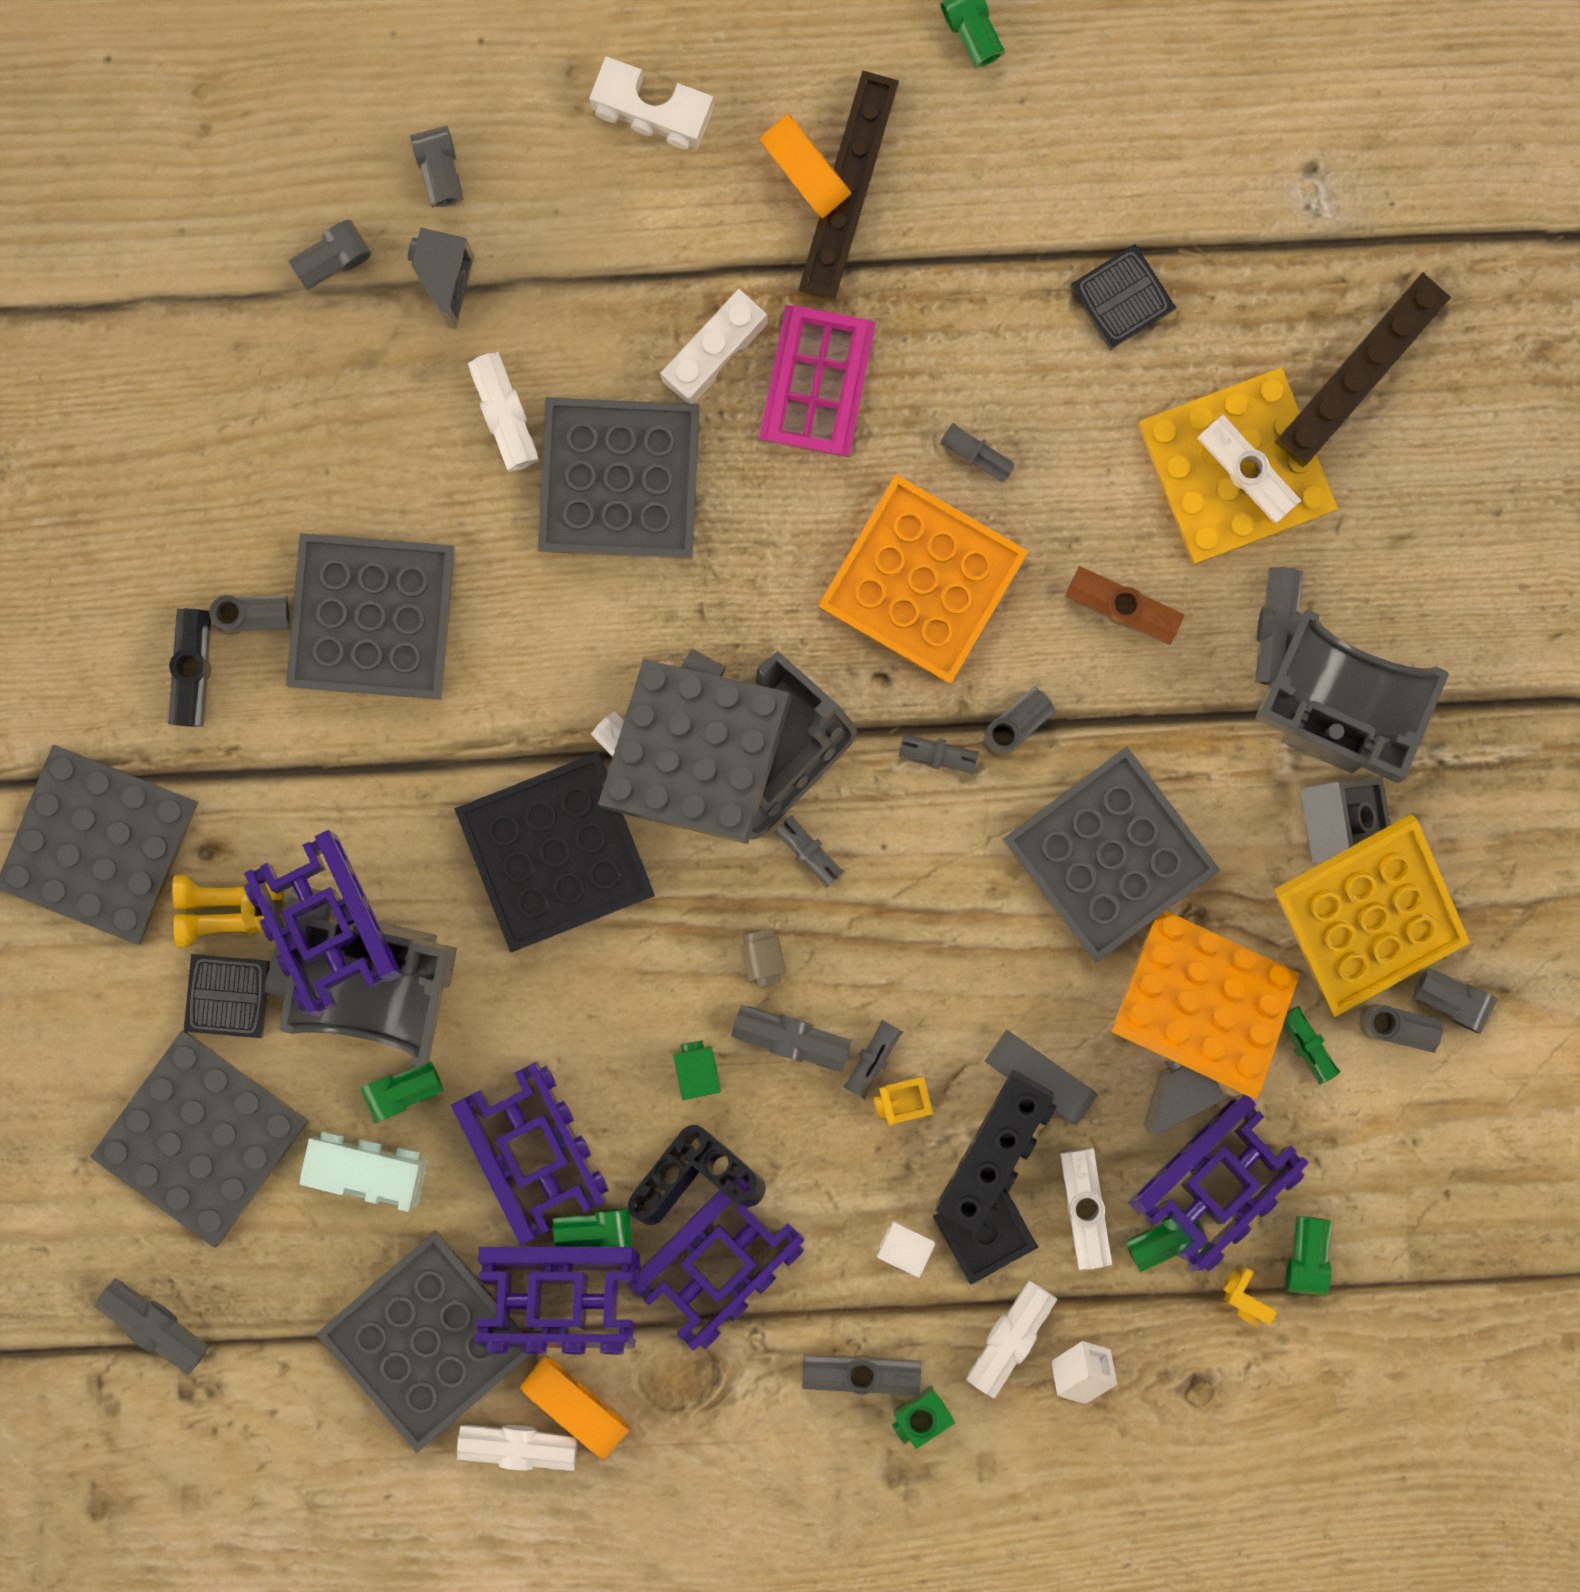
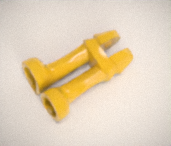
[172,875,285,948]

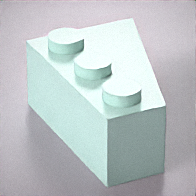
[299,1131,428,1212]

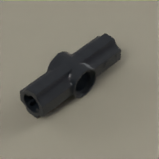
[168,608,212,727]

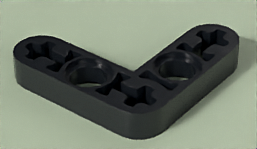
[628,1125,766,1225]

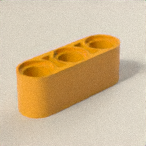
[759,113,852,219]
[520,1356,631,1460]

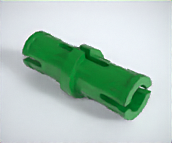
[1283,1006,1341,1085]

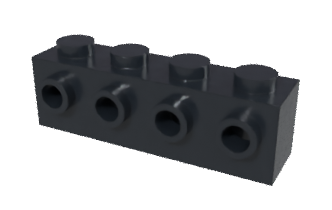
[935,1069,1057,1234]

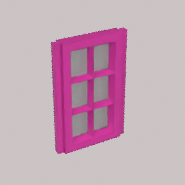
[759,305,876,457]

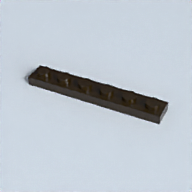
[799,70,899,302]
[1275,272,1451,467]

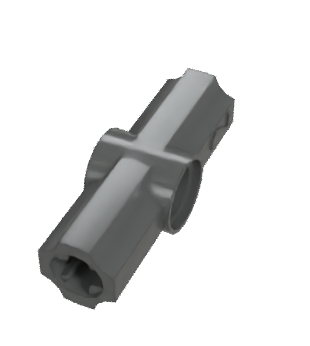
[1255,567,1303,685]
[731,1005,852,1072]
[94,1278,210,1375]
[802,1354,921,1396]

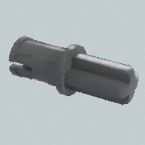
[940,423,1014,482]

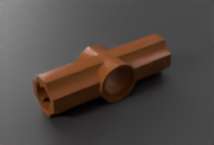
[1065,566,1185,645]

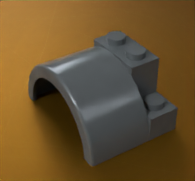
[1254,610,1449,783]
[279,913,457,1066]

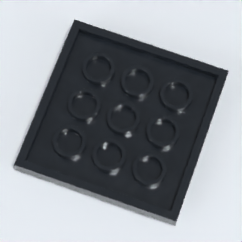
[454,752,655,953]

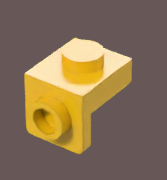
[873,1076,933,1126]
[1223,1265,1277,1327]

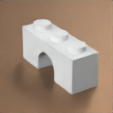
[589,56,714,150]
[660,289,768,404]

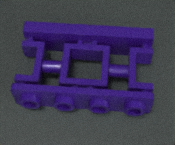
[244,829,403,1017]
[451,1062,609,1245]
[1128,1094,1309,1272]
[627,1176,804,1351]
[474,1247,640,1355]

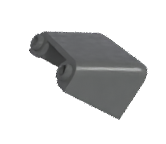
[750,651,857,840]

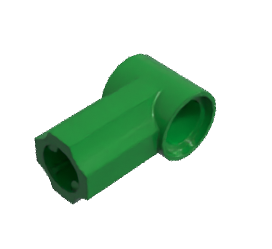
[940,0,1005,69]
[360,1061,444,1124]
[553,1208,632,1247]
[1125,1208,1209,1272]
[1285,1216,1332,1297]

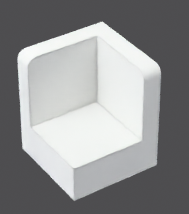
[876,1219,935,1278]
[1052,1341,1117,1403]

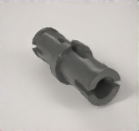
[898,733,979,775]
[774,815,844,888]
[844,1020,903,1099]

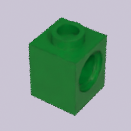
[673,1040,721,1101]
[891,1385,955,1449]

